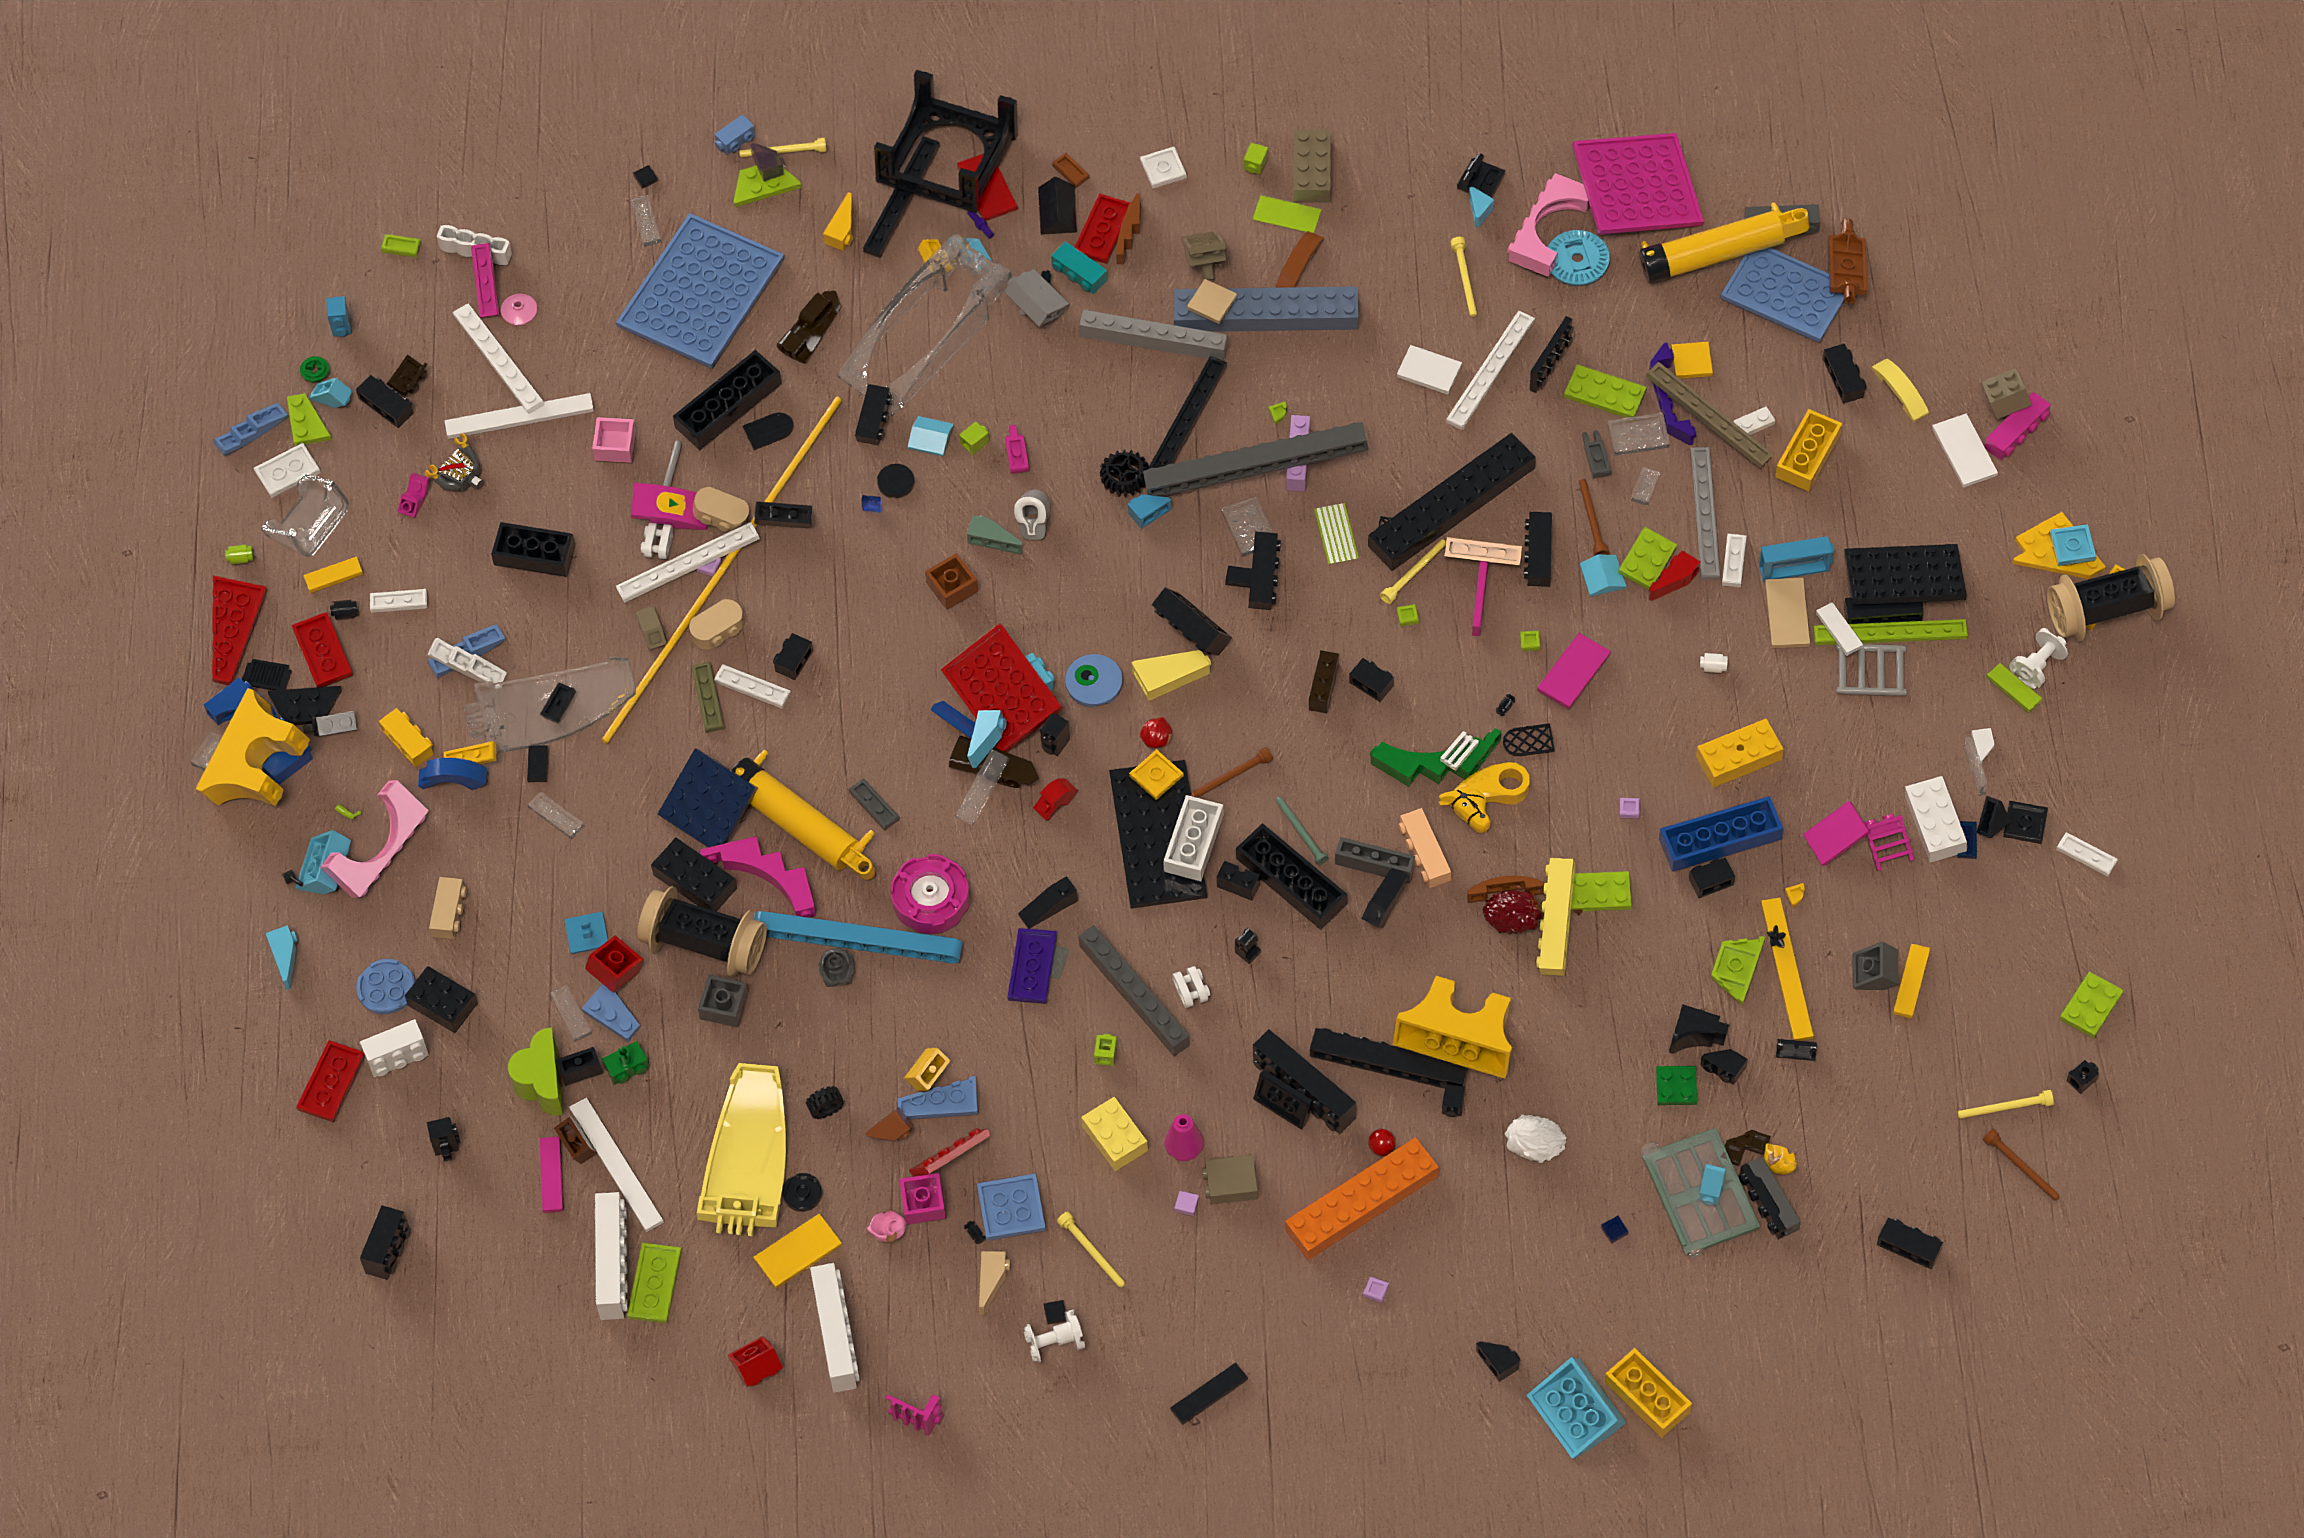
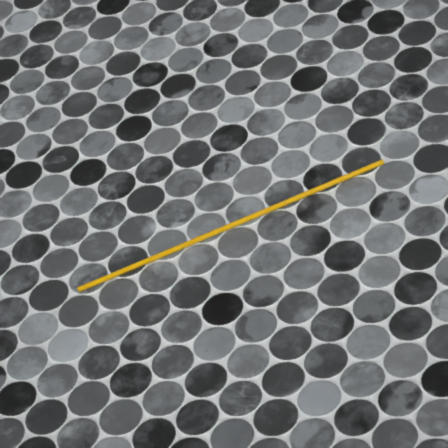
[601,397,842,744]

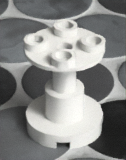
[2009,628,2068,689]
[1024,1310,1085,1363]

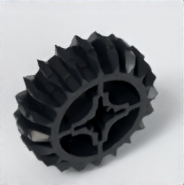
[1100,449,1149,497]

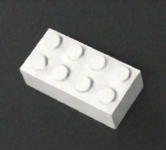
[1905,776,1967,863]
[1164,795,1224,881]

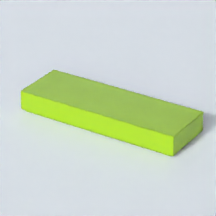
[1986,663,2043,713]

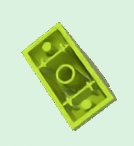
[508,1027,563,1115]

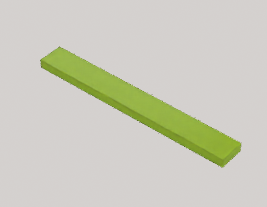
[1813,619,1968,645]

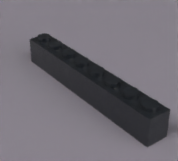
[1310,1028,1469,1089]

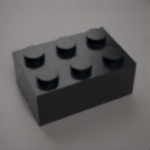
[405,966,478,1033]
[360,1205,411,1280]

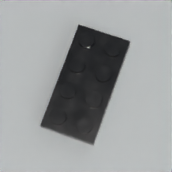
[1530,316,1574,393]

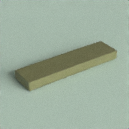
[691,662,724,733]

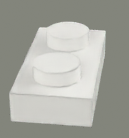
[1734,406,1775,435]

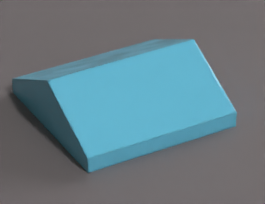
[908,416,954,456]
[1580,554,1626,597]

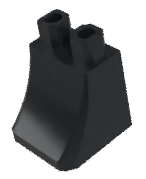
[1669,1004,1729,1054]

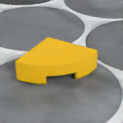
[1785,883,1805,908]

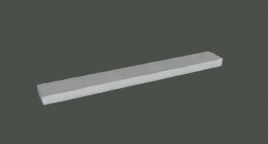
[1690,447,1720,580]

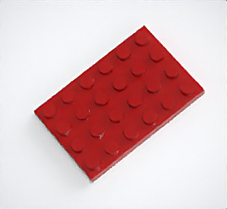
[940,623,1063,752]

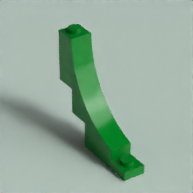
[1370,728,1501,787]

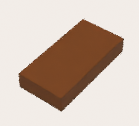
[1052,153,1090,188]

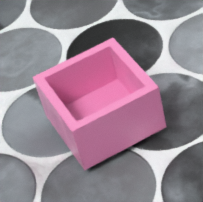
[592,417,636,463]

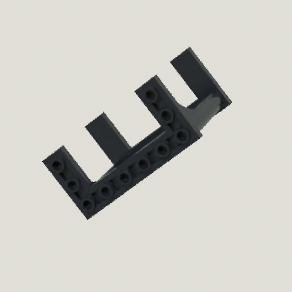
[874,70,1018,213]

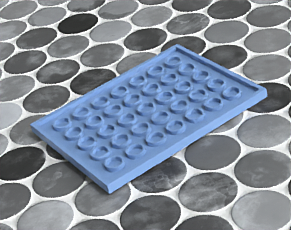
[616,213,784,368]

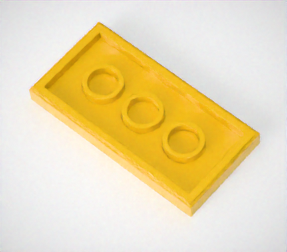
[753,1213,842,1289]

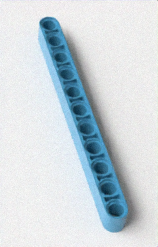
[755,911,963,963]

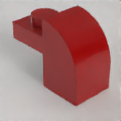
[1033,778,1078,820]

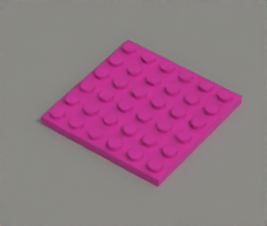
[1572,133,1704,234]

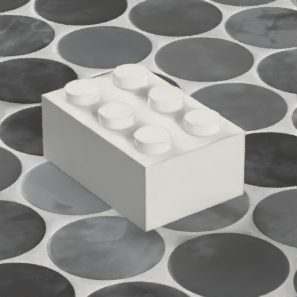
[360,1019,429,1077]

